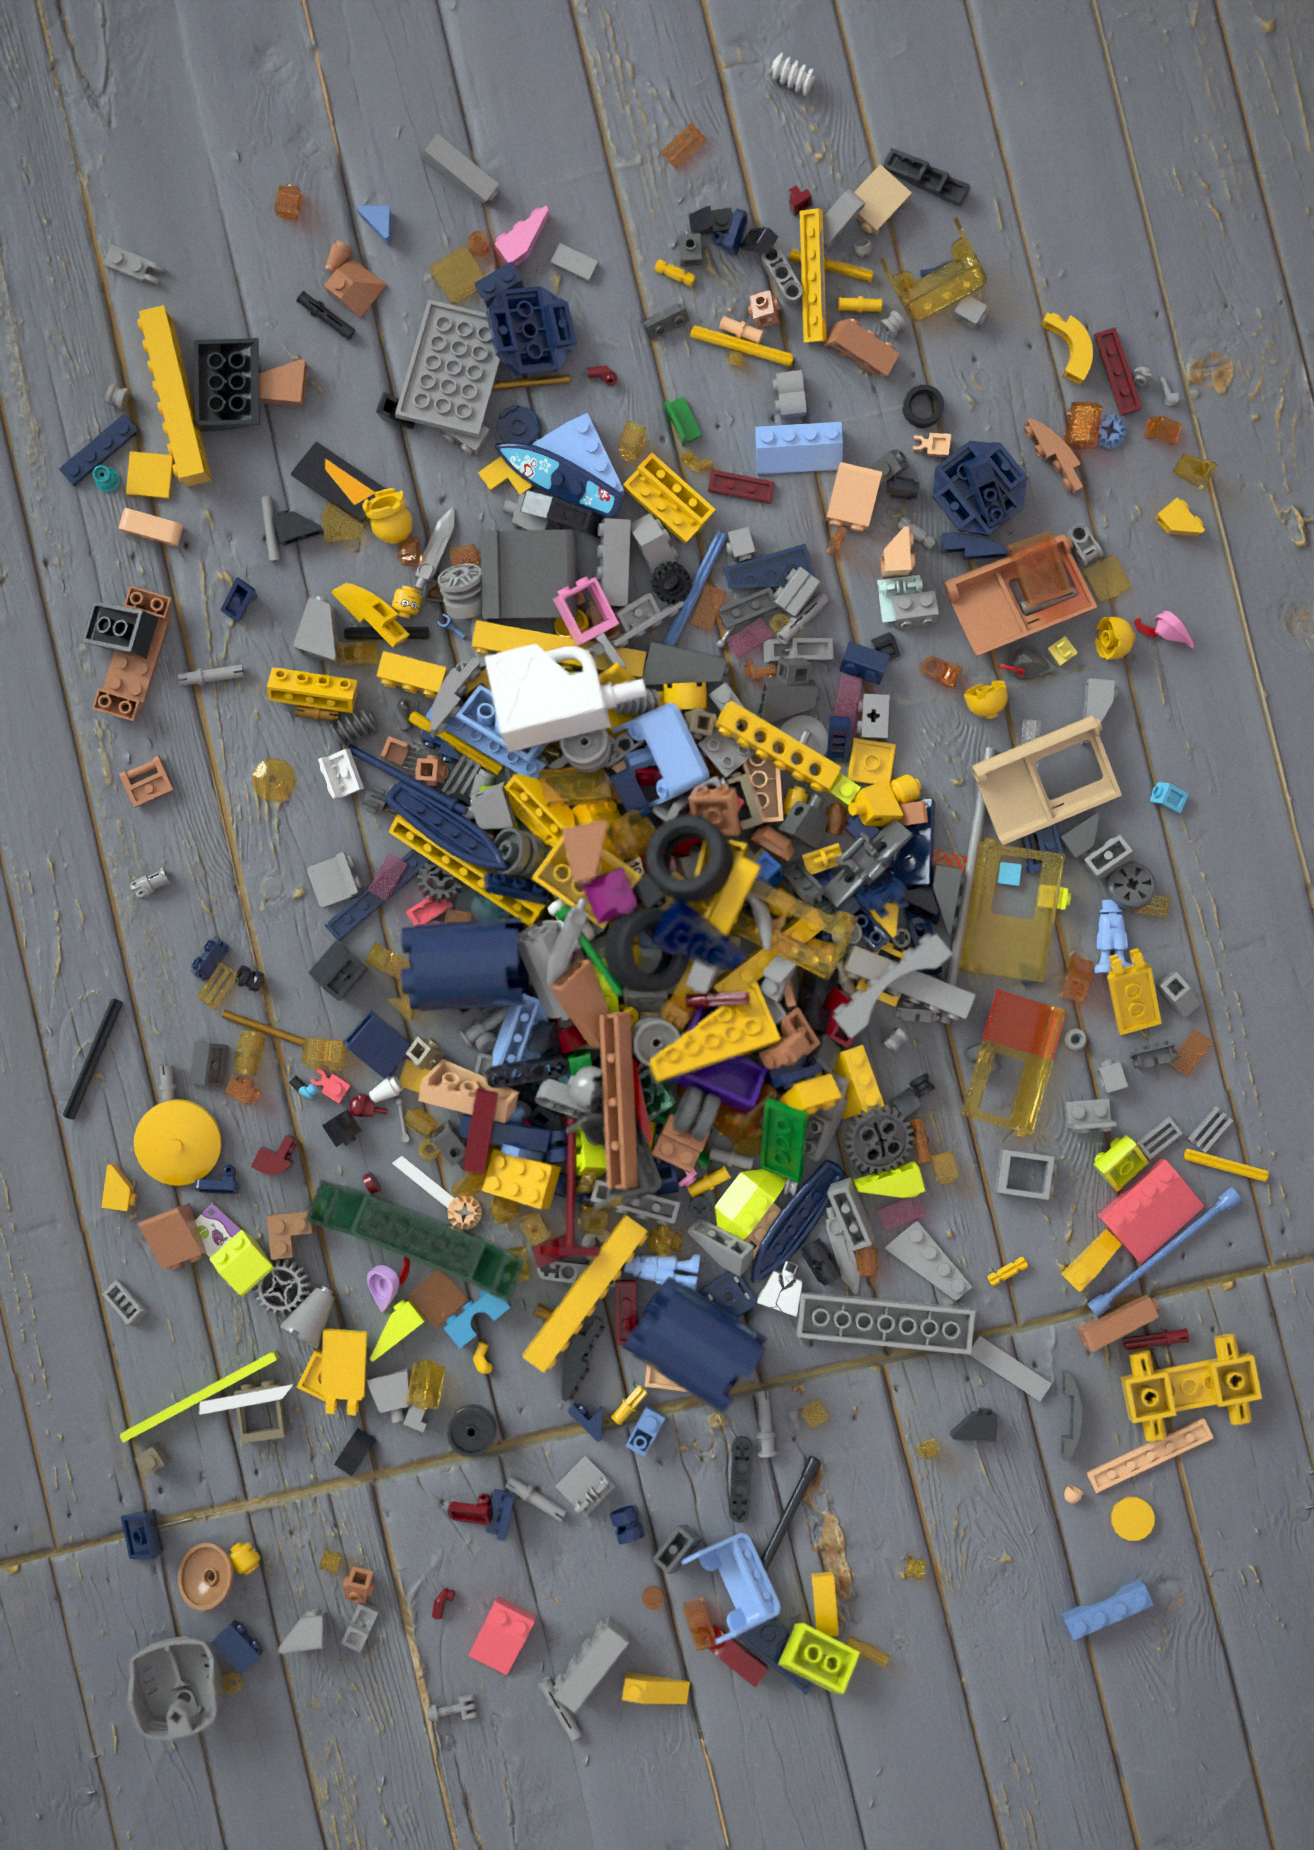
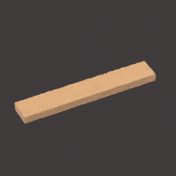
[1086,1417,1214,1493]

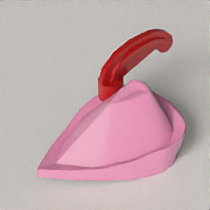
[1134,611,1195,649]

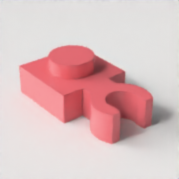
[310,1069,351,1103]

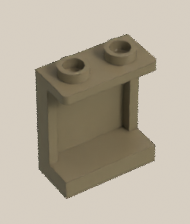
[726,772,763,833]

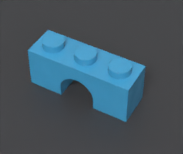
[444,1285,512,1348]

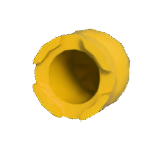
[363,488,413,544]

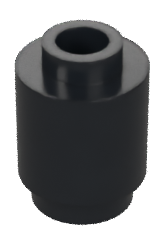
[887,476,919,500]

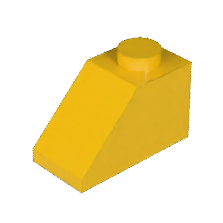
[101,1163,137,1211]

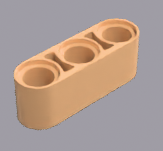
[118,508,184,546]

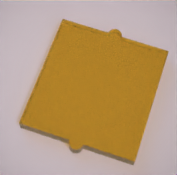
[1083,554,1131,604]

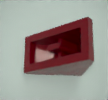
[558,1024,587,1054]

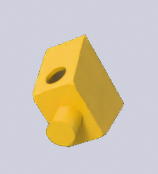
[848,780,903,826]

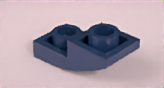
[420,730,460,764]

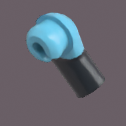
[289,1075,318,1099]

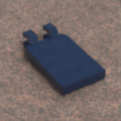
[847,869,909,919]

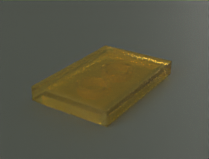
[538,767,612,807]

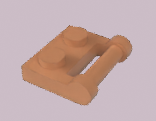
[119,755,174,808]

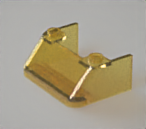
[880,217,987,322]

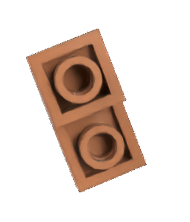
[898,801,928,826]

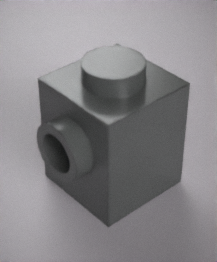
[679,231,702,267]

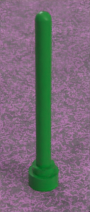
[554,904,623,996]

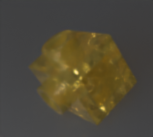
[648,1225,682,1257]

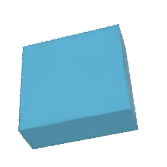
[997,862,1022,886]

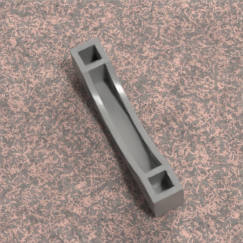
[832,933,953,1038]

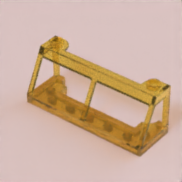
[730,879,858,980]

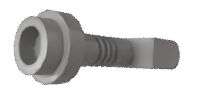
[427,1694,477,1722]

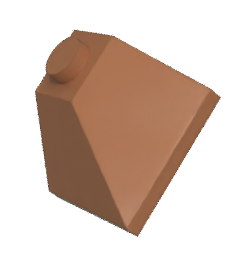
[324,259,387,319]

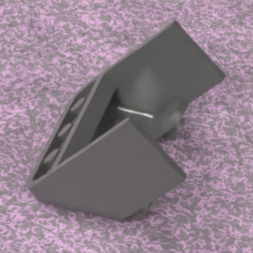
[566,1113,661,1211]

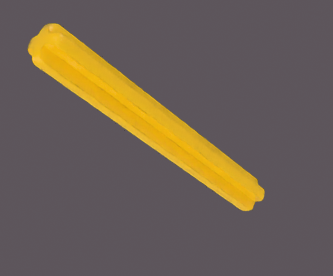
[690,326,794,366]
[409,711,503,775]

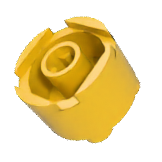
[663,682,707,714]

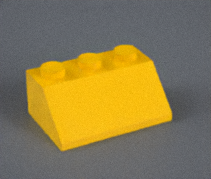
[825,1044,885,1120]

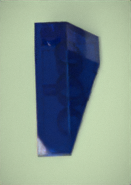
[651,899,748,970]

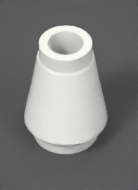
[369,1075,403,1103]

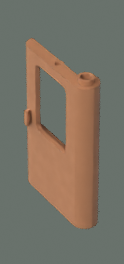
[943,534,1097,656]

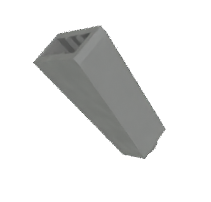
[419,133,499,204]

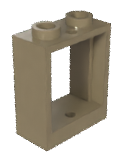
[234,1380,287,1443]

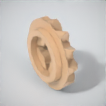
[447,1195,482,1230]

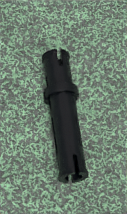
[296,291,356,340]

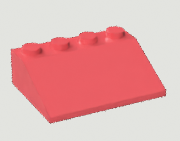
[1097,1158,1205,1264]

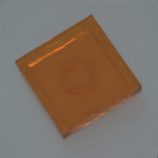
[407,1267,468,1329]

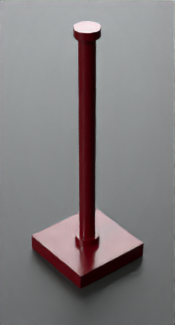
[541,1119,599,1256]

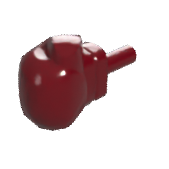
[350,1093,387,1117]

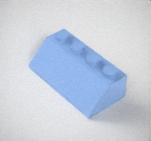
[755,422,843,475]
[456,685,549,762]

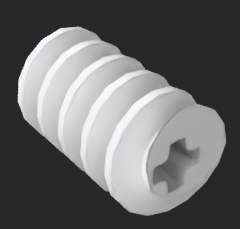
[767,52,815,96]

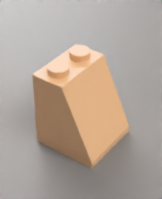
[826,462,882,532]

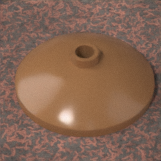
[178,1543,234,1610]

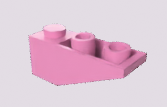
[494,206,549,267]

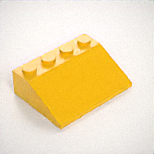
[532,825,642,929]

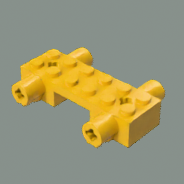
[1120,1334,1262,1441]

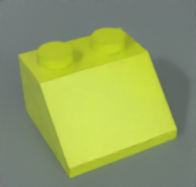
[209,1230,274,1296]

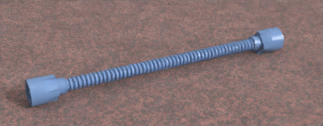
[1087,1187,1242,1318]

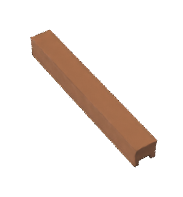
[600,1012,638,1189]

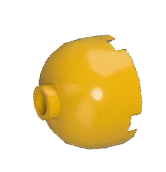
[1095,617,1135,660]
[964,681,1008,719]

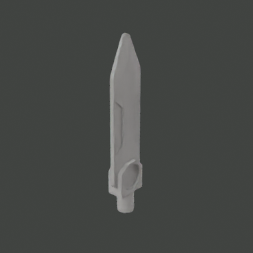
[415,508,455,591]
[546,898,588,985]
[825,1206,860,1294]

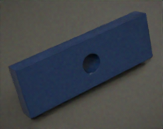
[484,872,549,905]

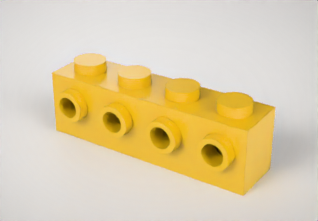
[267,667,358,713]

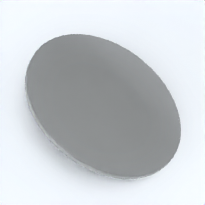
[778,715,828,765]

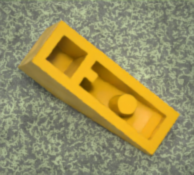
[1061,1229,1122,1292]
[622,1672,690,1704]

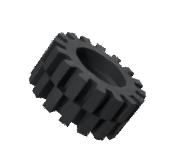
[650,561,692,604]

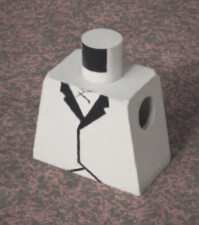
[757,1261,802,1316]

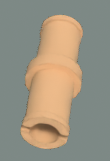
[719,316,764,344]

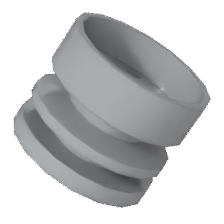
[438,563,482,619]

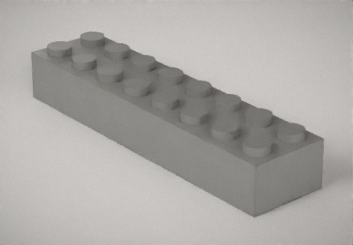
[796,1291,975,1355]

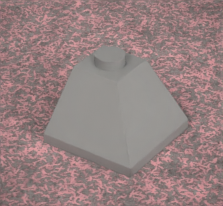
[278,1609,328,1653]

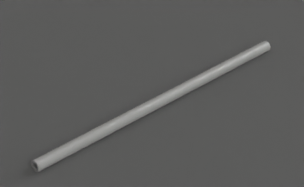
[939,747,996,1024]

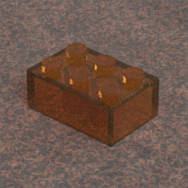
[1006,530,1072,608]

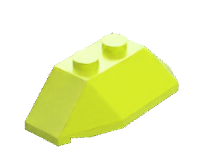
[714,1169,787,1241]

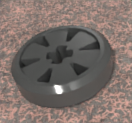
[1107,862,1156,910]

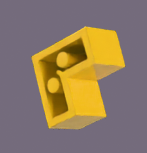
[778,1073,841,1120]

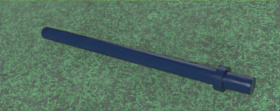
[347,744,469,815]

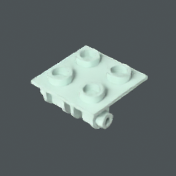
[877,575,923,623]

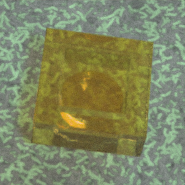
[800,1399,830,1429]

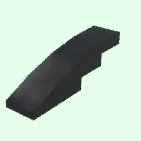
[882,148,971,207]

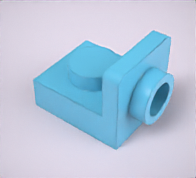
[1150,782,1189,813]

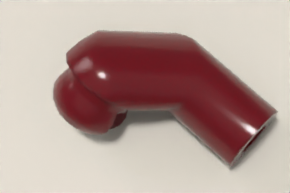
[587,366,617,386]
[432,1588,455,1619]

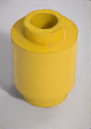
[782,785,809,815]

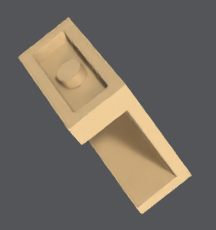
[854,164,912,237]

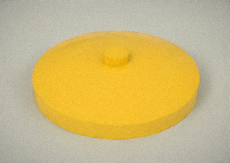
[134,1099,222,1186]

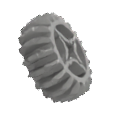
[252,1258,311,1317]

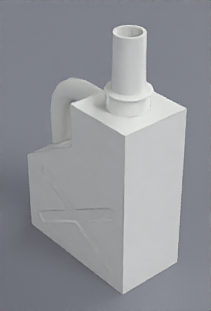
[485,644,647,752]

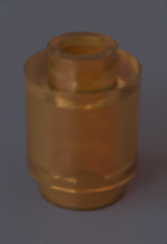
[467,231,490,258]
[825,803,848,835]
[856,1244,879,1276]

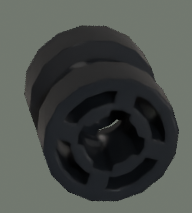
[235,965,264,992]

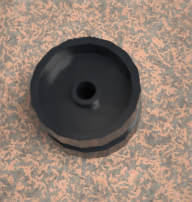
[447,1404,497,1457]

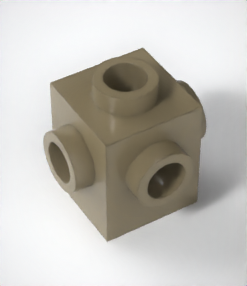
[683,708,715,740]
[406,1036,445,1070]

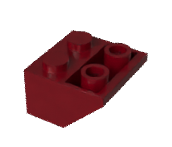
[822,986,856,1048]

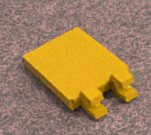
[1107,948,1162,1036]
[321,1329,368,1416]

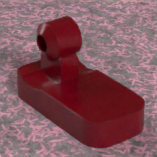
[447,1493,493,1525]

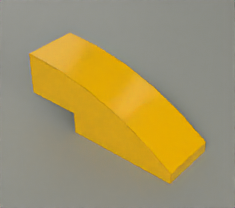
[811,1572,838,1637]

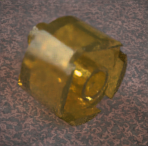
[605,810,656,861]

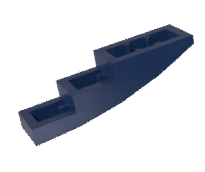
[458,1114,551,1152]

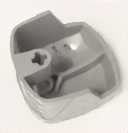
[127,1636,225,1740]

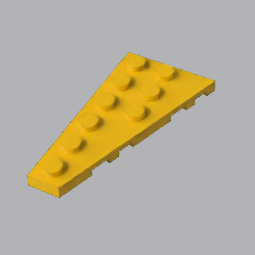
[649,981,780,1082]

